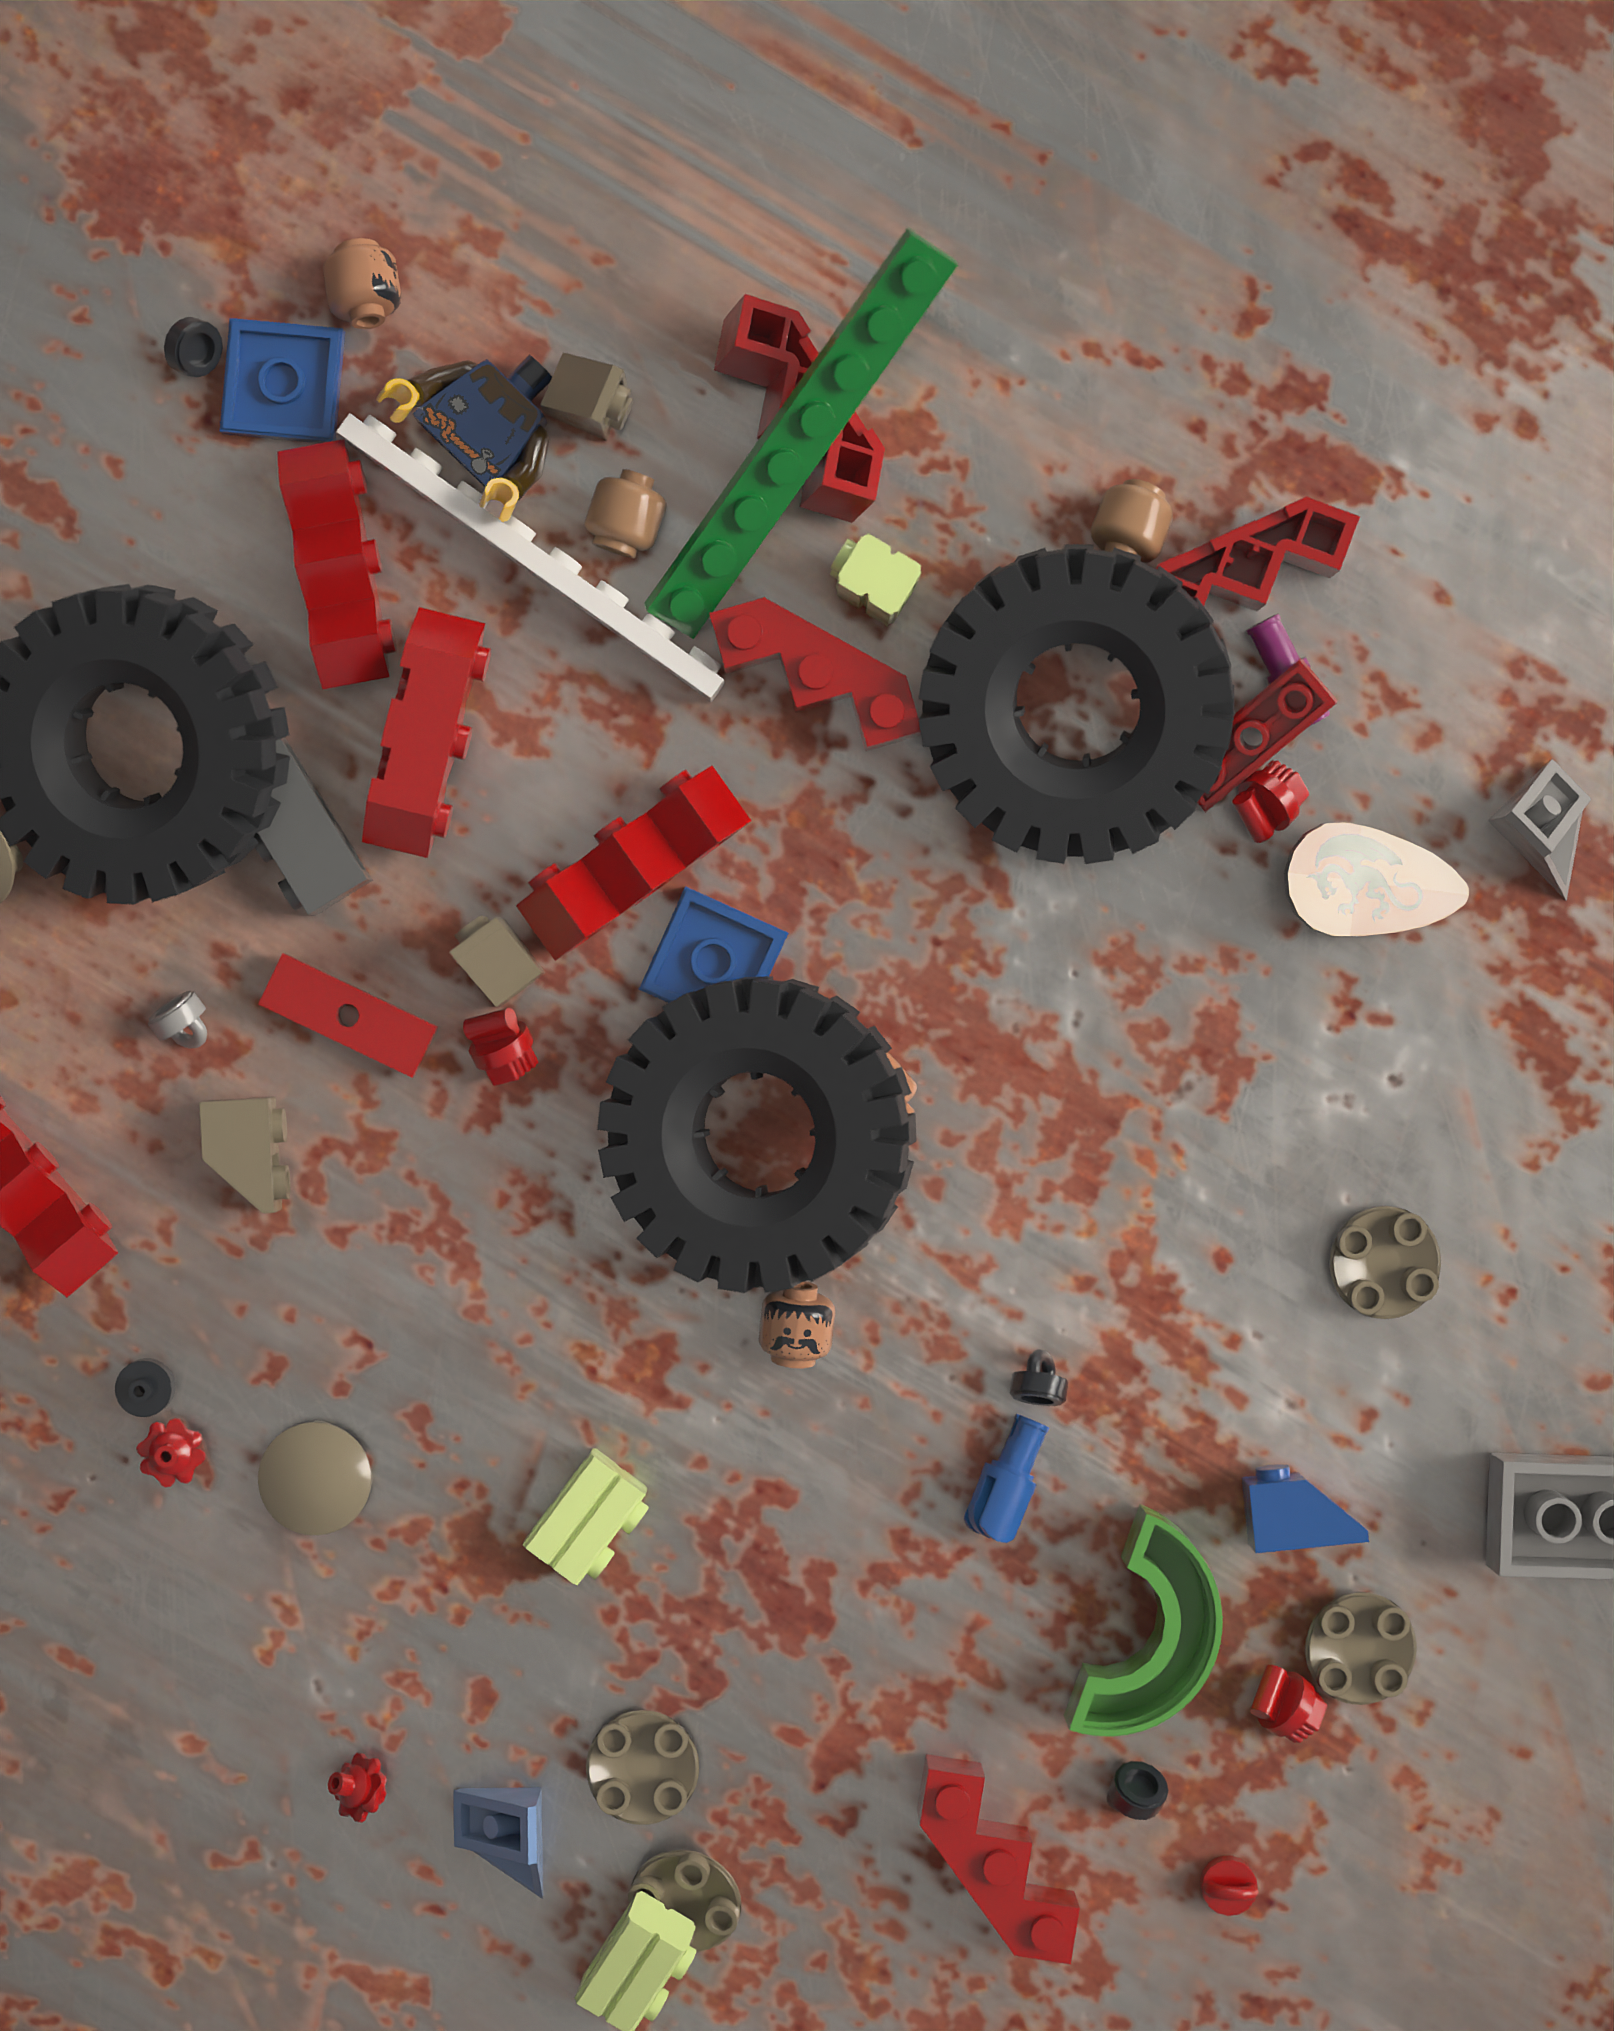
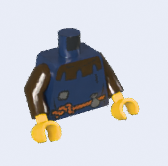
[377,354,552,522]

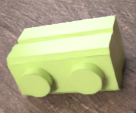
[830,533,922,626]
[523,1448,649,1586]
[574,1891,697,2031]

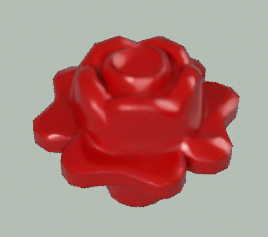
[136,1418,206,1488]
[328,1753,387,1823]

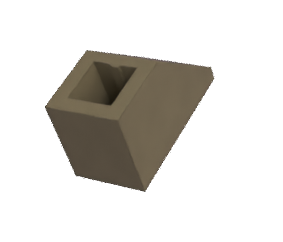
[541,352,633,441]
[450,915,545,1007]
[199,1097,290,1213]

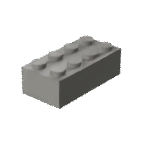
[1486,1453,1614,1580]

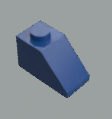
[1242,1464,1369,1553]

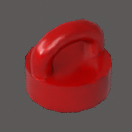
[1199,1855,1259,1916]

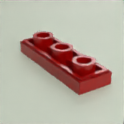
[1197,658,1338,813]
[258,953,439,1078]

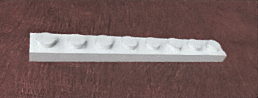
[336,413,725,702]

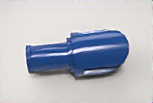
[964,1414,1050,1543]

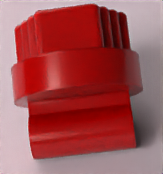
[1232,760,1310,843]
[463,1008,538,1086]
[1250,1664,1327,1743]

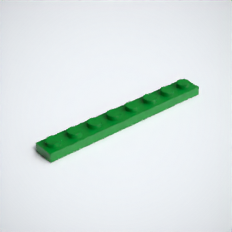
[645,227,958,639]

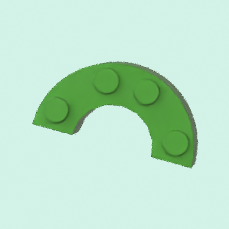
[1064,1504,1223,1736]

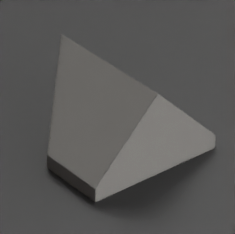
[1488,759,1591,901]

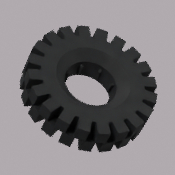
[918,544,1234,864]
[0,584,290,905]
[597,976,917,1293]

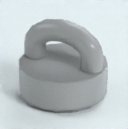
[148,991,207,1048]

